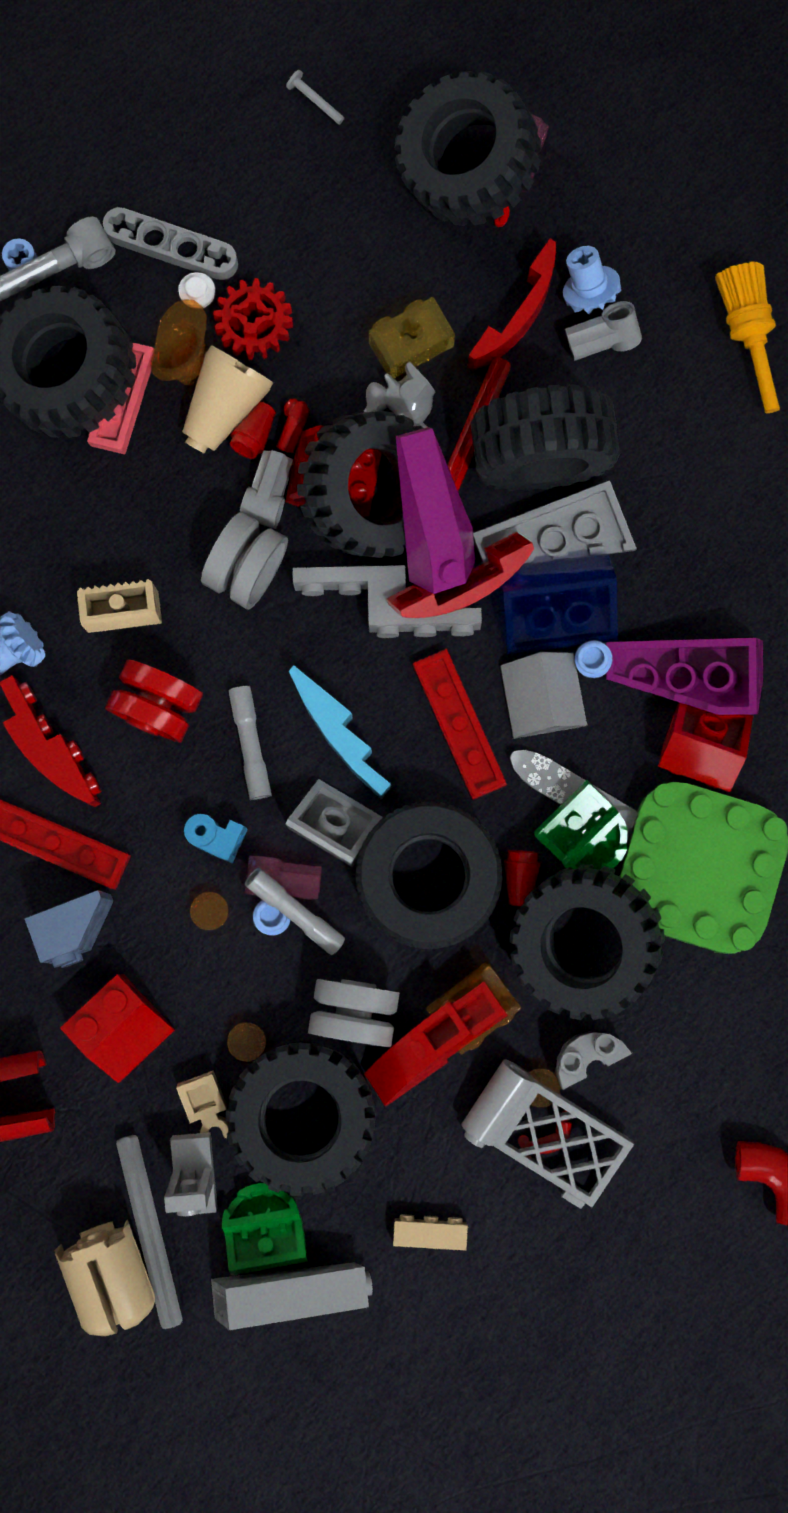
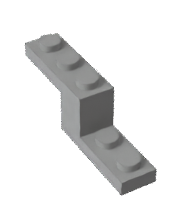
[293,565,482,638]

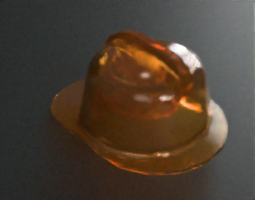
[151,299,209,386]

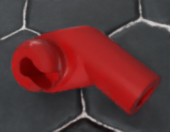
[277,398,310,453]

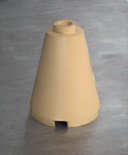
[182,345,273,453]

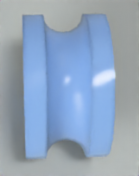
[2,238,37,271]

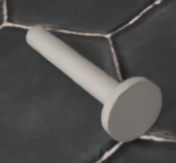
[286,70,345,125]

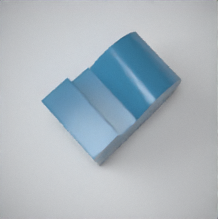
[184,814,248,863]

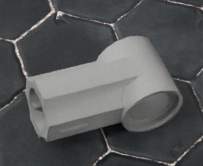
[565,301,642,361]
[239,450,294,529]

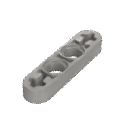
[103,207,238,280]

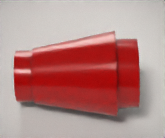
[230,402,276,459]
[504,850,541,906]

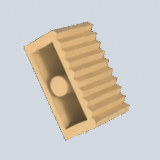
[77,579,162,633]

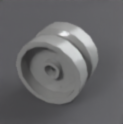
[201,512,288,610]
[308,979,400,1047]

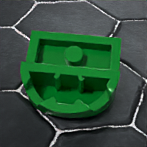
[533,780,628,869]
[222,1183,308,1276]

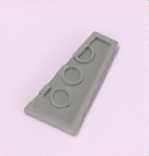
[473,480,637,565]

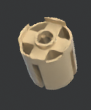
[54,1220,155,1336]

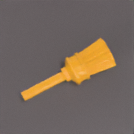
[715,262,780,413]

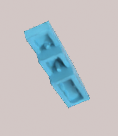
[289,665,391,799]

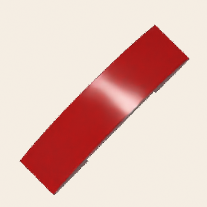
[467,239,556,372]
[386,532,534,618]

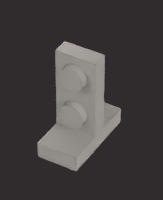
[164,1132,217,1216]

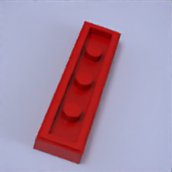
[413,649,507,800]
[0,800,131,890]

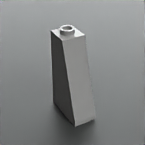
[211,1262,373,1330]

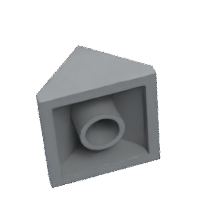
[500,652,587,739]
[285,779,383,867]

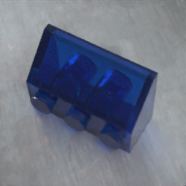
[499,554,618,654]

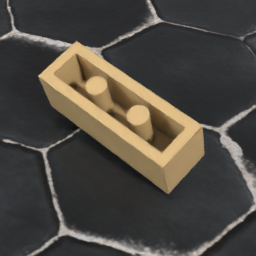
[393,1214,468,1251]

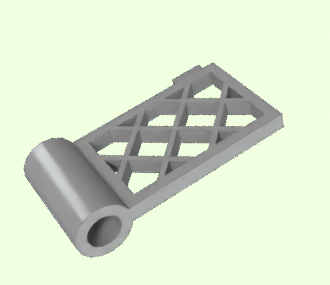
[461,1060,634,1209]

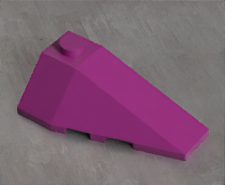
[396,427,475,594]
[606,638,763,715]

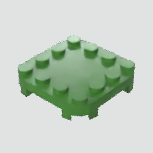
[619,782,788,954]

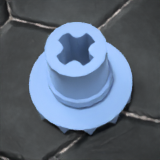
[563,246,621,314]
[0,611,45,675]

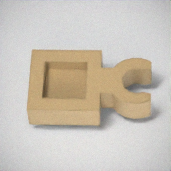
[176,1071,229,1140]

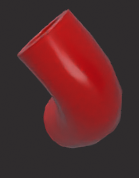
[735,1141,788,1225]

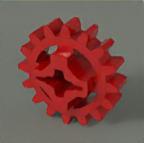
[213,278,293,360]

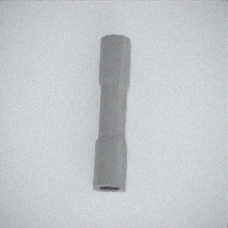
[228,686,272,800]
[245,868,345,955]

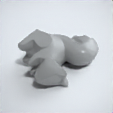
[364,361,435,428]

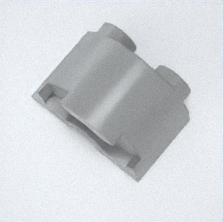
[555,1031,632,1090]

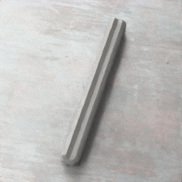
[116,1135,182,1329]

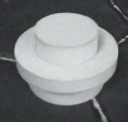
[179,272,215,309]

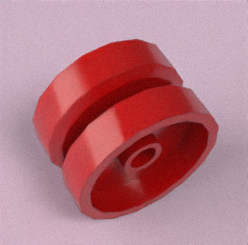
[105,660,203,743]

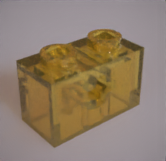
[369,297,455,379]

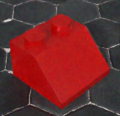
[658,702,753,792]
[60,974,175,1083]

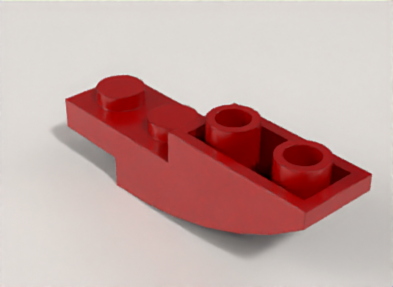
[0,676,102,807]
[364,982,508,1106]

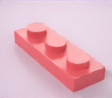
[87,343,156,454]

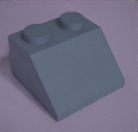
[25,890,113,968]

